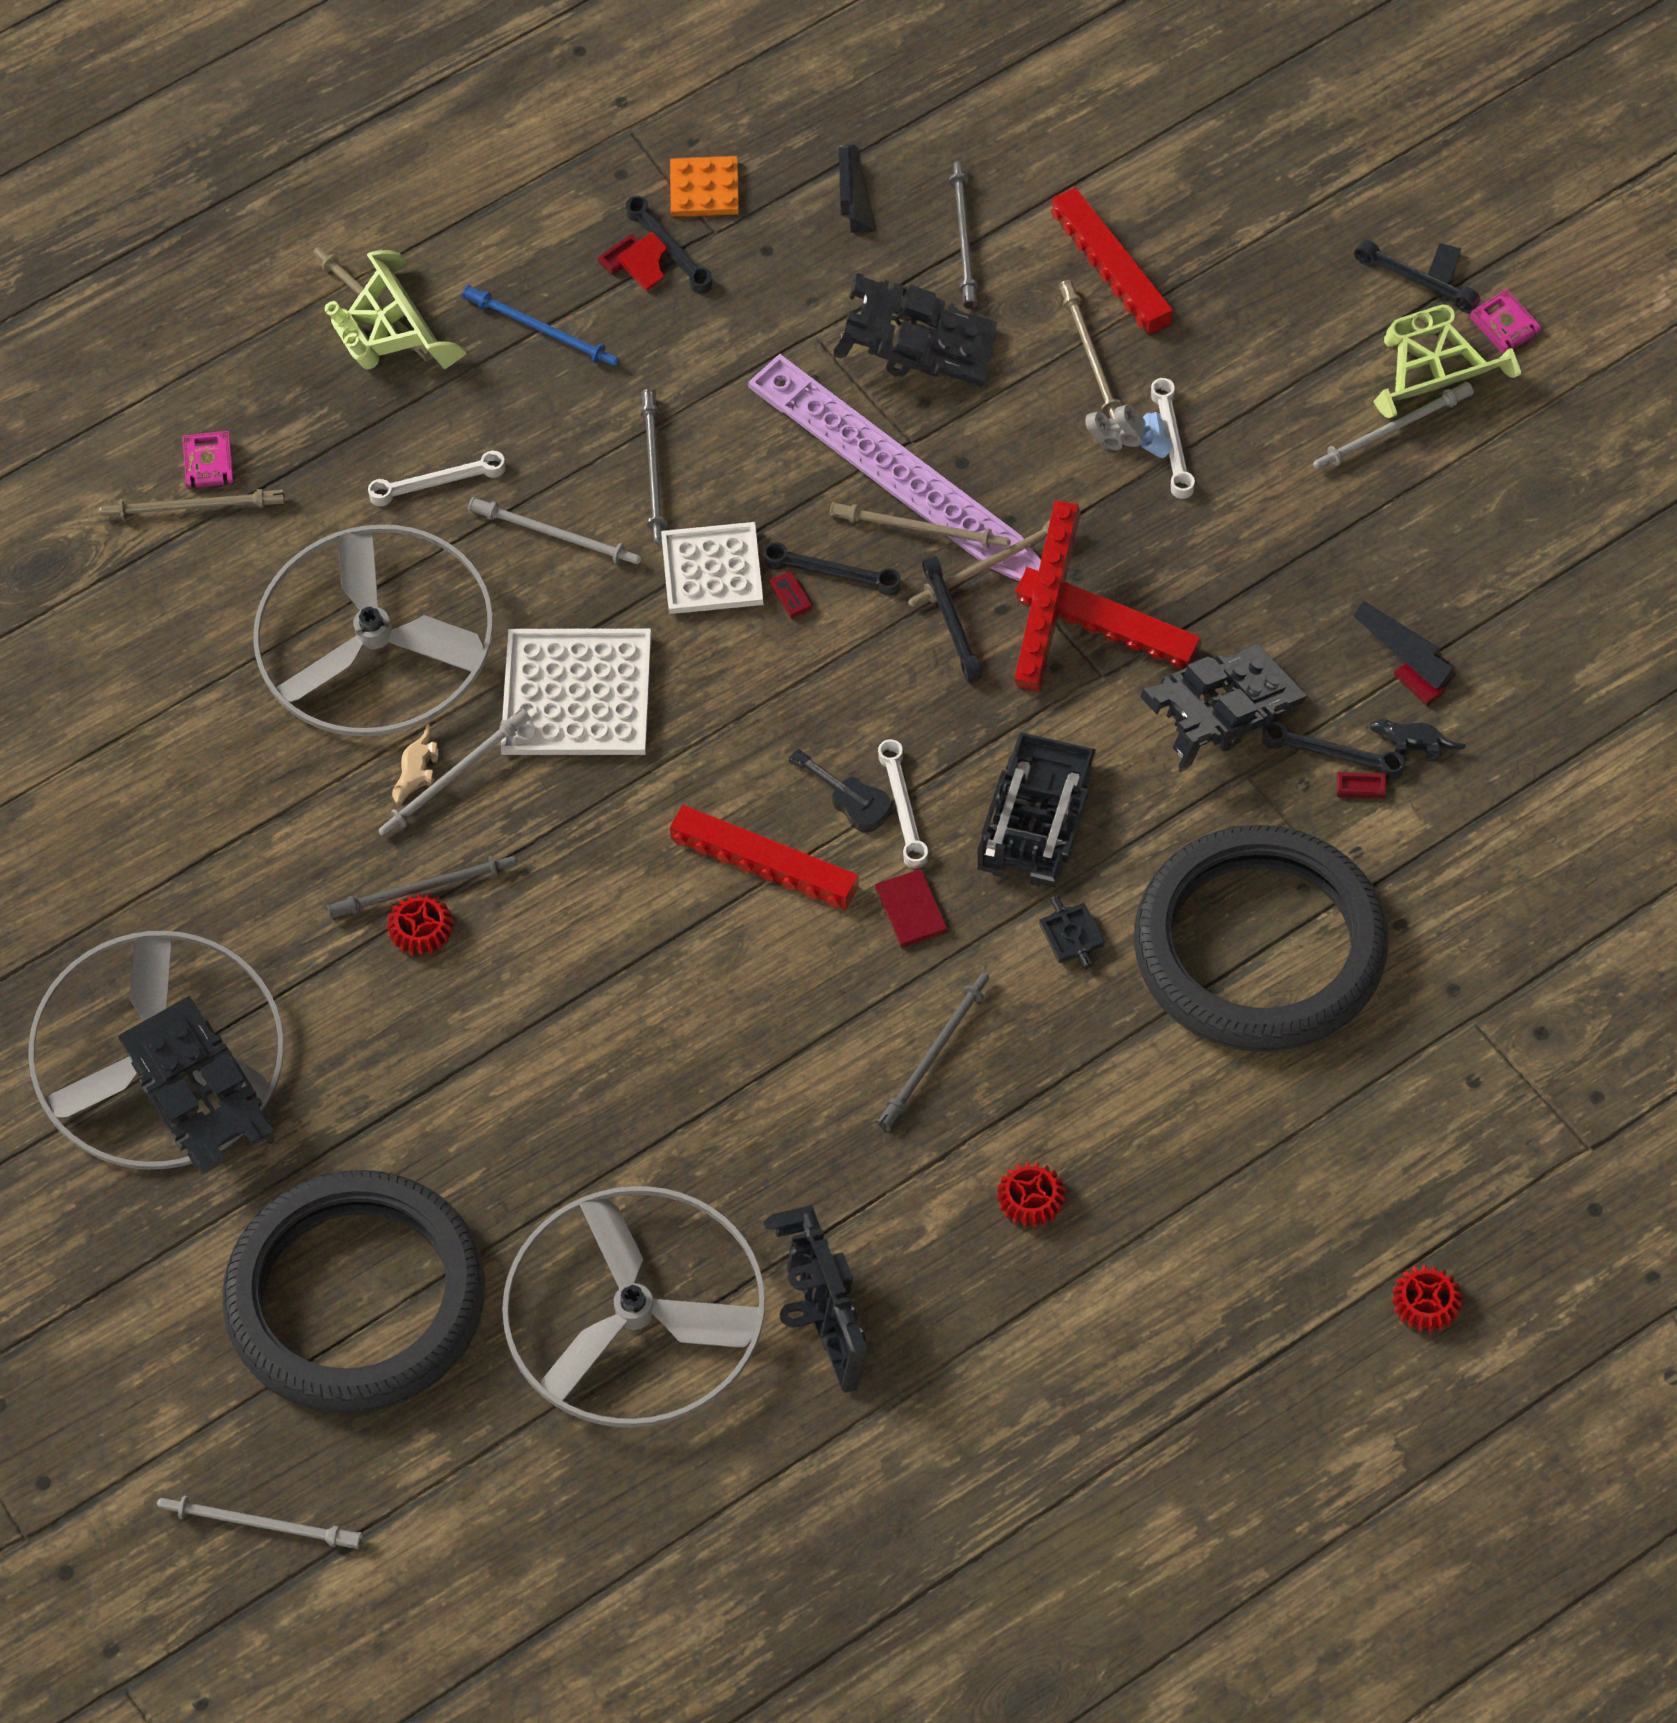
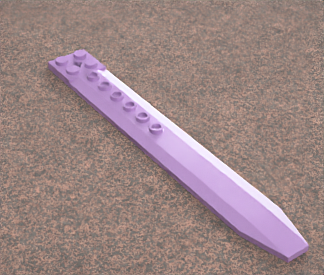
[748,354,1041,582]

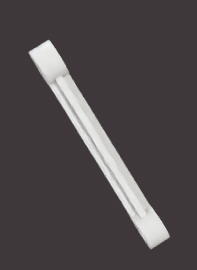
[1151,378,1195,499]
[368,451,505,506]
[878,740,928,869]

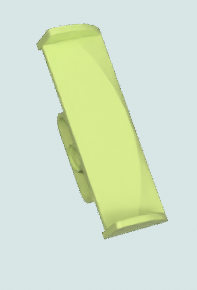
[325,250,466,370]
[1374,305,1521,418]

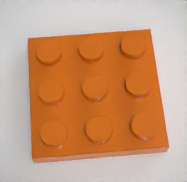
[670,156,739,217]

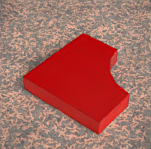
[617,232,667,292]

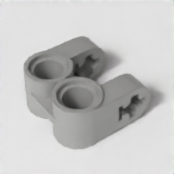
[1085,404,1146,451]

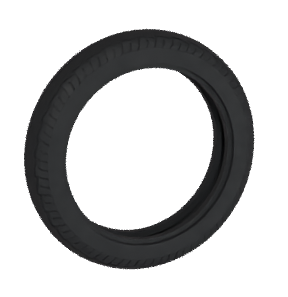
[1134,825,1389,1052]
[222,1170,485,1413]

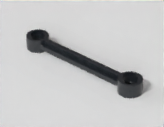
[626,196,712,294]
[1354,239,1481,313]
[764,542,901,596]
[922,555,982,682]
[1262,721,1405,780]

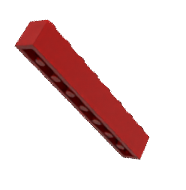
[1051,187,1173,335]
[1014,500,1081,692]
[1015,567,1202,669]
[669,804,859,910]

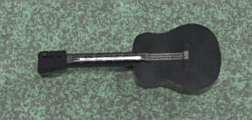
[789,749,891,833]

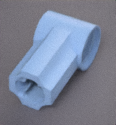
[1141,412,1172,458]

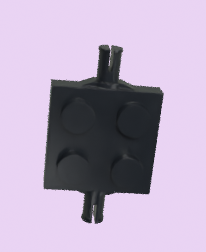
[1039,896,1105,969]

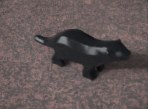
[1370,718,1466,761]

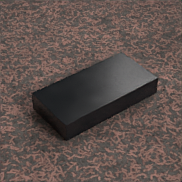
[1428,243,1461,284]

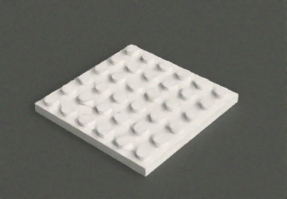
[501,629,651,755]

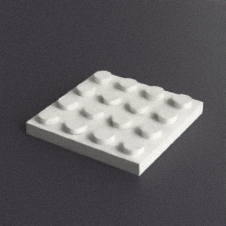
[661,522,763,614]

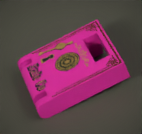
[1470,289,1541,354]
[183,431,234,488]

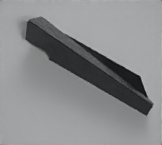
[839,145,876,232]
[1354,601,1456,689]

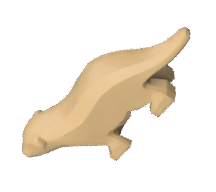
[392,724,439,806]

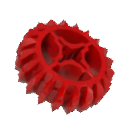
[387,893,454,957]
[997,1161,1066,1228]
[1392,1264,1463,1334]

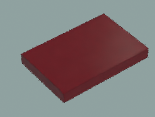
[875,869,947,948]

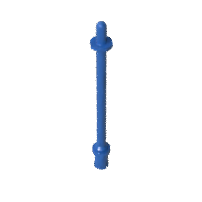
[462,285,619,366]

